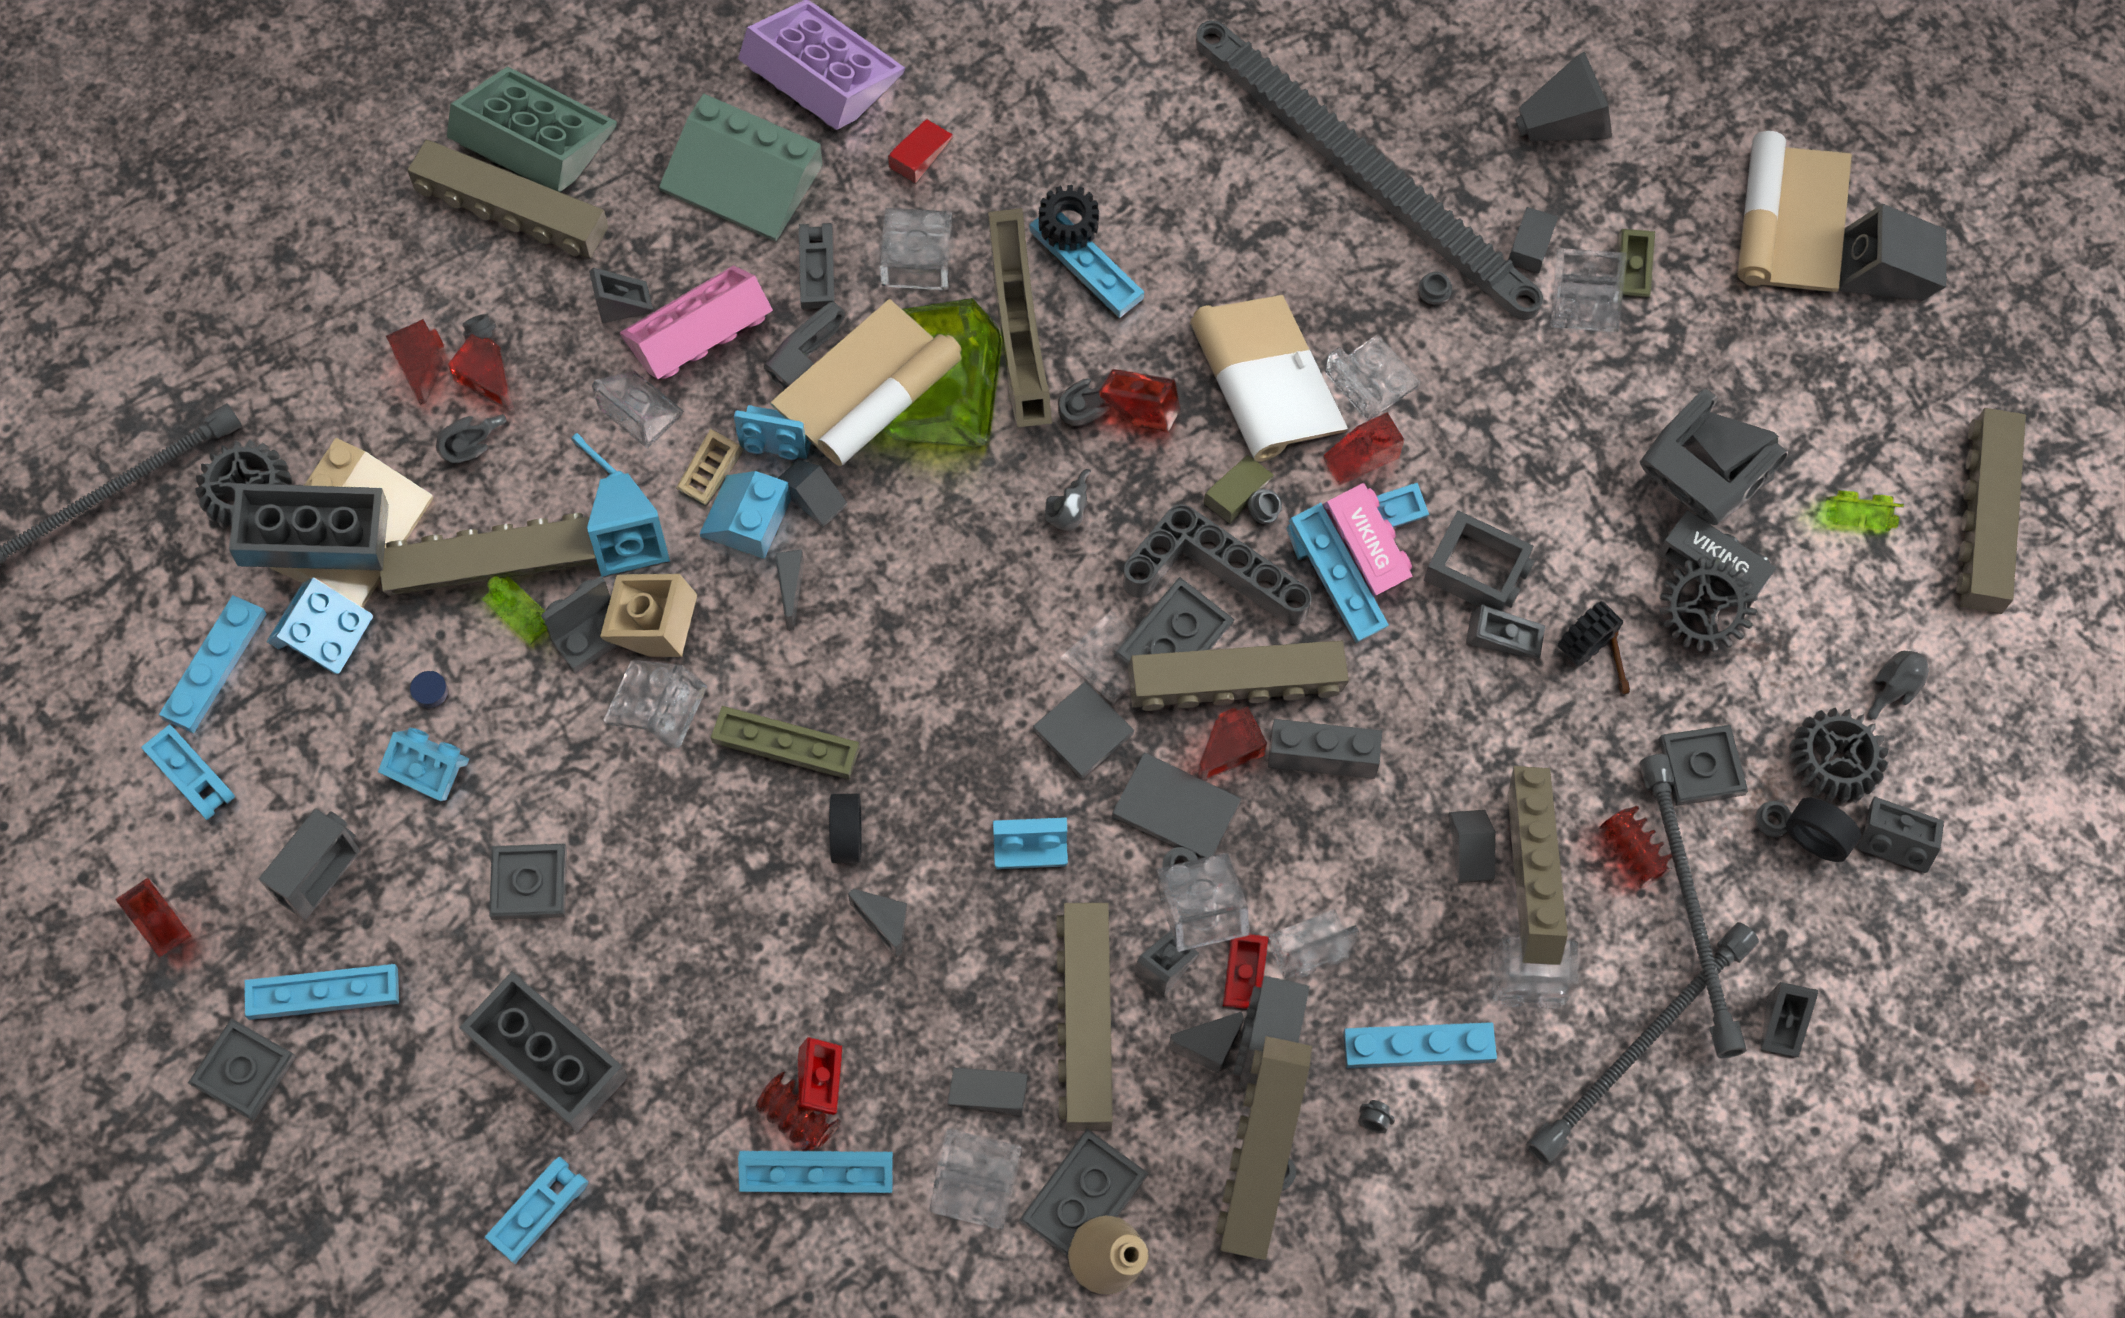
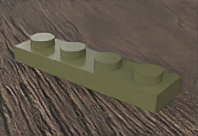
[711,706,860,780]

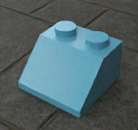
[700,471,791,559]

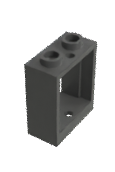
[1423,510,1535,611]
[259,808,361,921]

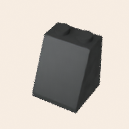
[1839,204,1947,301]

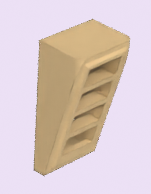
[676,429,744,506]

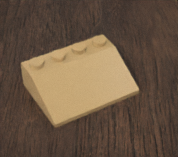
[270,438,434,608]

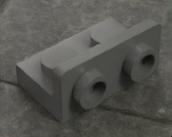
[1858,796,1944,873]

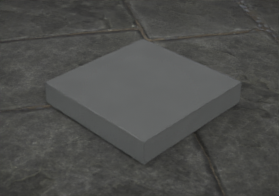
[1033,681,1134,780]
[1658,725,1748,806]
[489,843,567,920]
[188,1018,296,1122]

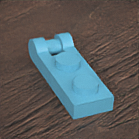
[141,724,236,820]
[485,1157,589,1264]

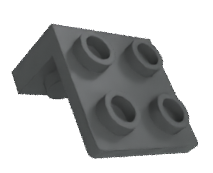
[541,576,618,674]

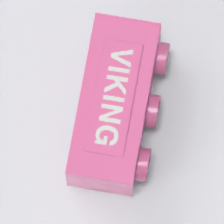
[1322,483,1413,597]

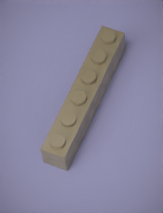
[407,139,608,259]
[1956,408,2026,614]
[380,513,597,596]
[1128,640,1349,711]
[1507,766,1568,965]
[1056,903,1113,1131]
[1216,1036,1312,1260]

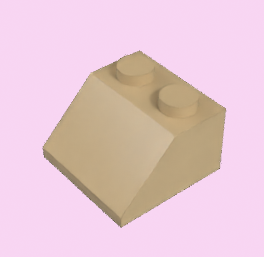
[600,574,697,657]

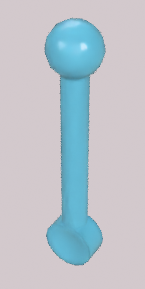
[571,433,624,474]

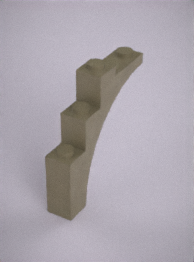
[988,208,1052,428]

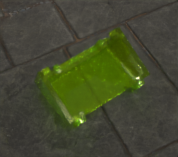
[883,298,1002,447]

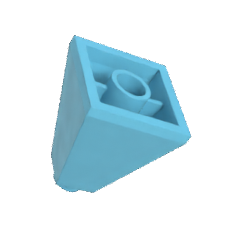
[587,473,670,577]

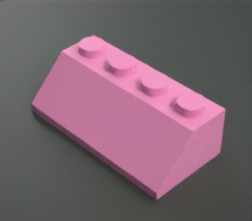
[619,265,773,379]

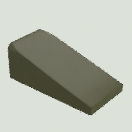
[1616,229,1655,298]
[1203,455,1274,524]

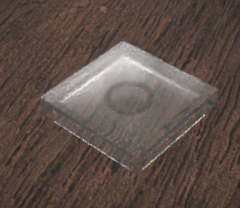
[1061,611,1150,707]

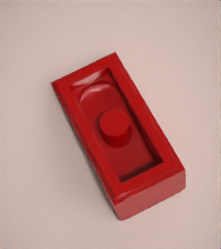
[888,119,953,184]
[1223,932,1269,1009]
[798,1037,843,1116]

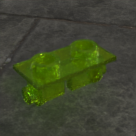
[1826,490,1904,531]
[482,576,547,645]

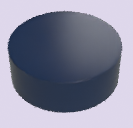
[410,671,448,708]

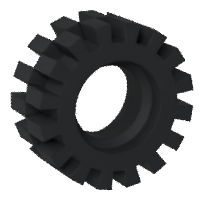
[1039,185,1099,251]
[1557,601,1624,667]

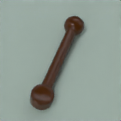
[1610,631,1630,695]

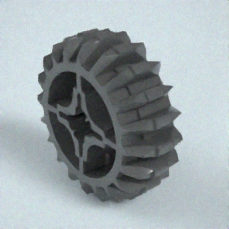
[195,439,293,529]
[1660,556,1758,652]
[1789,707,1889,804]

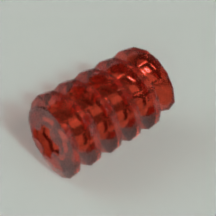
[1599,805,1673,889]
[756,1071,842,1151]

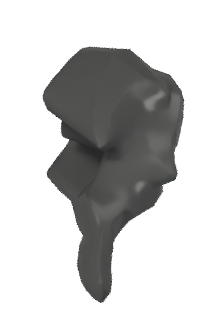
[1058,378,1126,426]
[436,414,506,463]
[1045,469,1091,531]
[1868,650,1930,720]

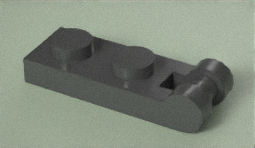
[799,223,835,309]

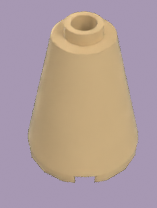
[1068,1216,1148,1295]

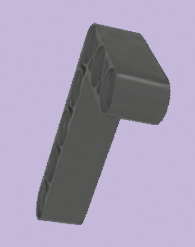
[1123,504,1311,625]

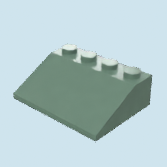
[446,66,617,192]
[659,93,823,242]

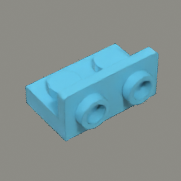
[378,727,469,801]
[993,818,1068,869]

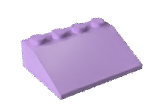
[738,0,905,130]

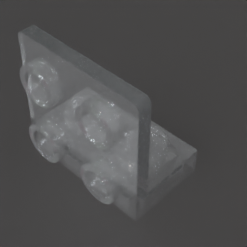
[1325,335,1420,421]
[604,660,708,749]
[1268,909,1359,979]

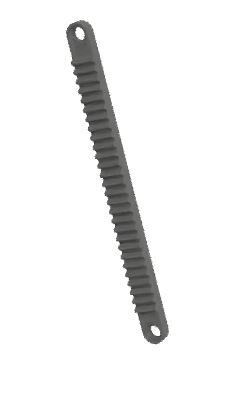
[1196,20,1543,320]

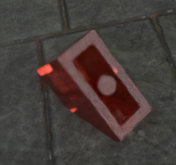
[386,319,444,405]
[448,333,514,412]
[1099,369,1181,433]
[1323,412,1404,486]
[1197,706,1267,781]
[116,877,192,958]

